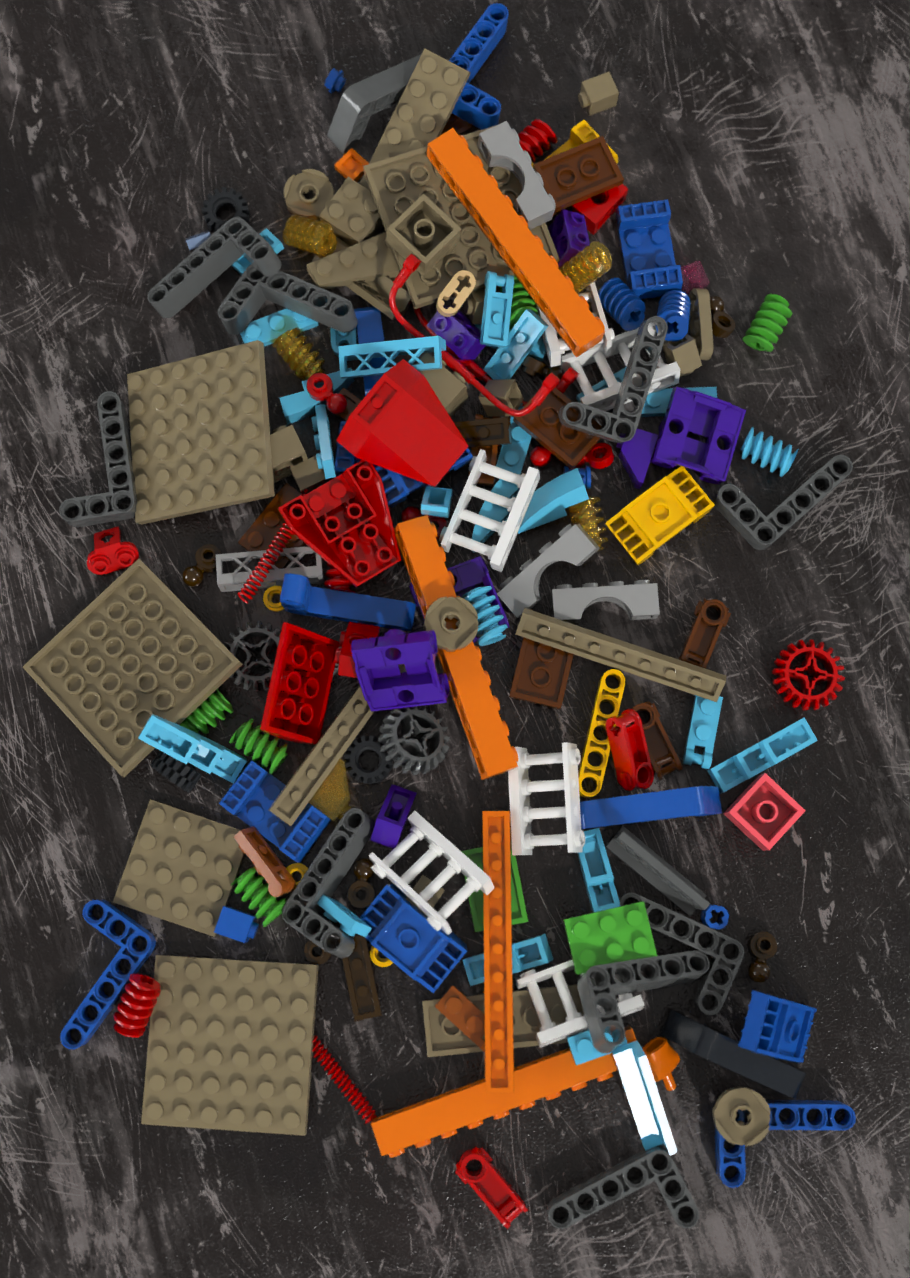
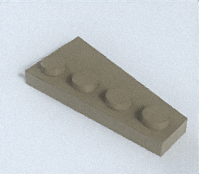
[307,232,400,289]

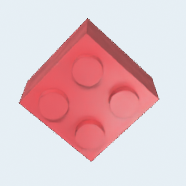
[723,773,806,851]

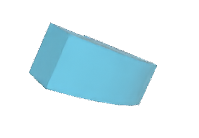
[280,368,354,425]
[518,468,589,534]
[471,479,520,553]
[421,486,453,518]
[577,828,620,913]
[463,933,554,986]

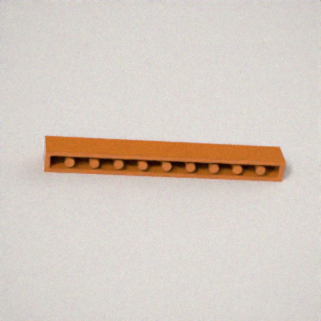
[427,128,605,358]
[394,515,518,780]
[371,1026,636,1158]

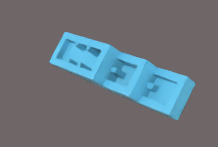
[138,714,247,783]
[707,718,818,794]

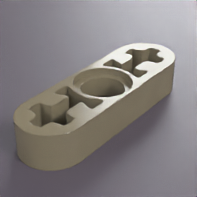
[689,288,713,360]

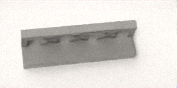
[216,546,325,592]

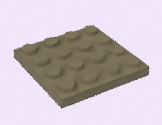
[113,799,245,937]

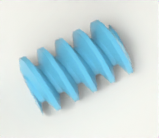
[740,427,799,477]
[462,586,508,646]

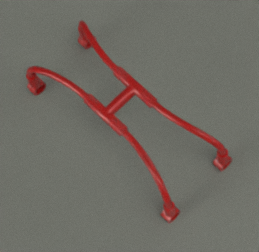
[389,254,579,417]

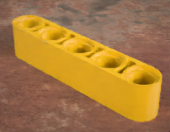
[578,669,625,798]

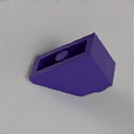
[616,428,658,489]
[370,784,417,849]

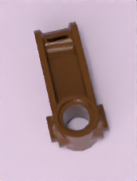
[678,598,731,669]
[631,701,683,782]

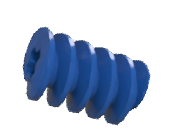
[598,278,646,331]
[656,290,691,342]

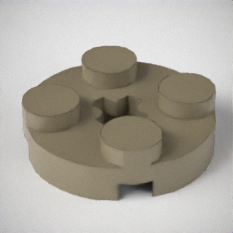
[284,169,334,221]
[423,596,478,652]
[712,1086,771,1146]

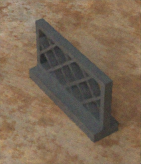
[605,826,710,916]

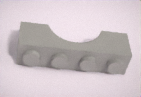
[477,121,556,230]
[497,524,600,618]
[550,580,660,624]

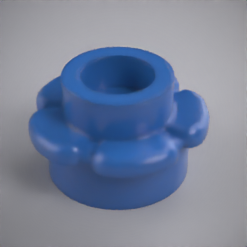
[324,68,346,93]

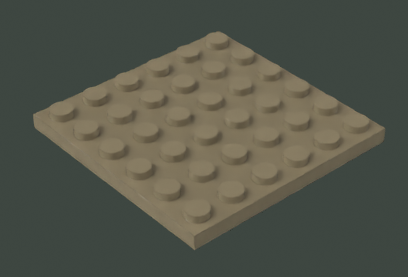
[363,126,560,309]
[127,340,275,524]
[23,559,243,777]
[141,955,319,1136]

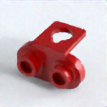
[87,527,139,575]

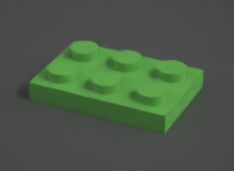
[461,842,528,932]
[563,901,657,975]

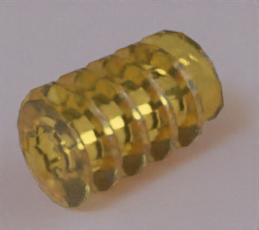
[283,214,337,257]
[558,241,612,294]
[273,327,325,381]
[569,496,608,551]

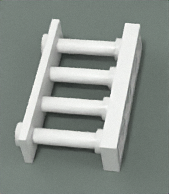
[536,260,615,367]
[561,323,680,411]
[439,449,540,572]
[508,742,585,855]
[369,811,494,935]
[516,960,645,1048]

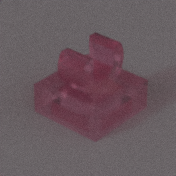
[681,260,710,294]

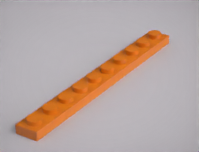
[483,811,514,1094]

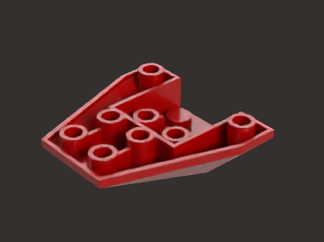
[336,359,469,487]
[278,460,401,587]

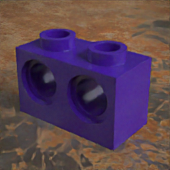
[548,209,592,273]
[427,305,486,360]

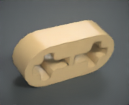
[436,270,476,317]

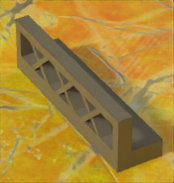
[312,236,412,320]

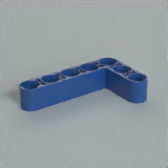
[449,3,509,130]
[354,306,387,396]
[280,573,416,631]
[580,786,722,829]
[60,900,156,1049]
[715,1100,856,1188]

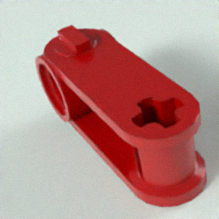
[605,709,654,791]
[455,1146,529,1229]

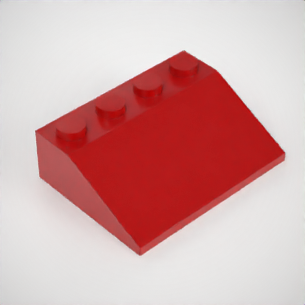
[260,622,339,745]

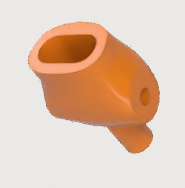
[643,1037,680,1091]

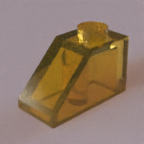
[308,759,352,822]

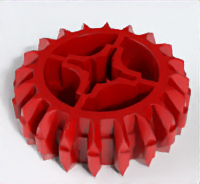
[772,639,845,711]

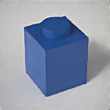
[214,906,259,943]

